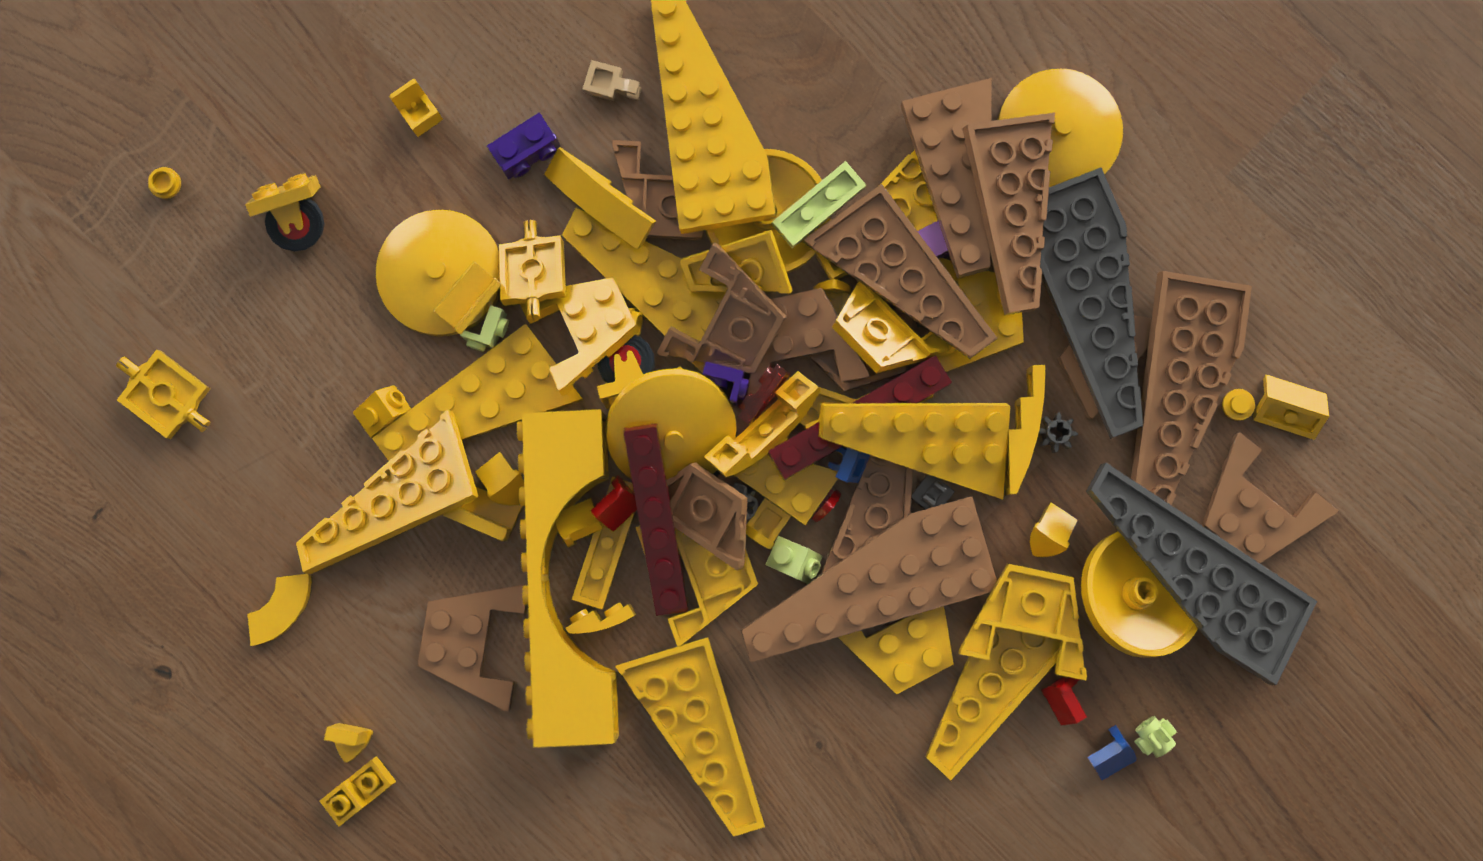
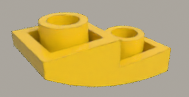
[566,602,637,634]
[319,756,396,827]

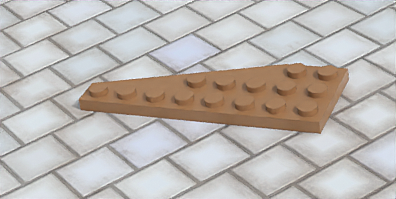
[1131,271,1252,505]
[741,496,997,662]

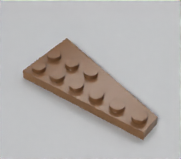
[900,78,992,279]
[803,184,997,359]

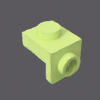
[460,305,509,352]
[765,536,822,584]

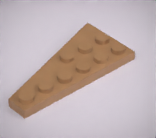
[963,112,1055,315]
[821,455,913,574]

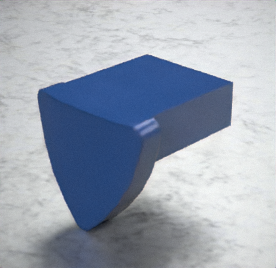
[1088,725,1137,780]

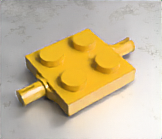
[499,220,566,321]
[116,349,211,439]

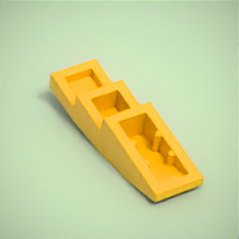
[544,147,656,249]
[1004,365,1045,496]

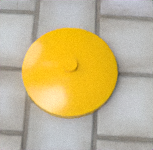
[997,69,1123,187]
[706,149,831,273]
[376,210,500,336]
[606,369,736,480]
[1081,531,1198,658]

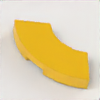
[247,574,312,646]

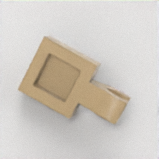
[582,60,642,101]

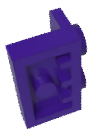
[486,112,561,180]
[702,361,749,406]

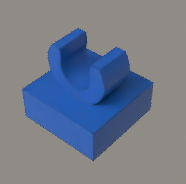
[828,447,870,483]

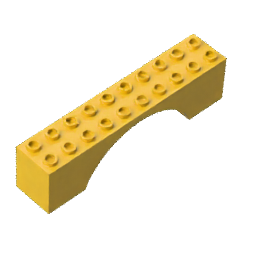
[517,409,619,748]

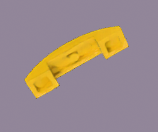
[704,371,820,477]

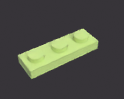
[772,161,866,249]

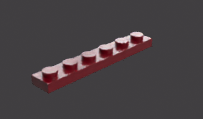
[768,355,952,480]
[623,423,688,616]

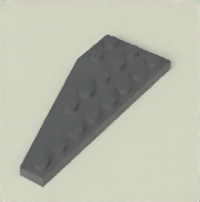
[1040,167,1143,439]
[1086,463,1317,685]

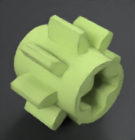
[1134,716,1177,758]

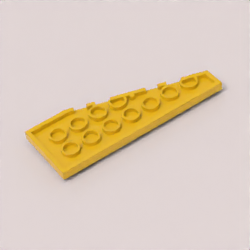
[651,0,776,234]

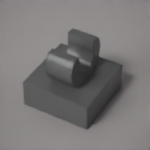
[911,474,955,509]

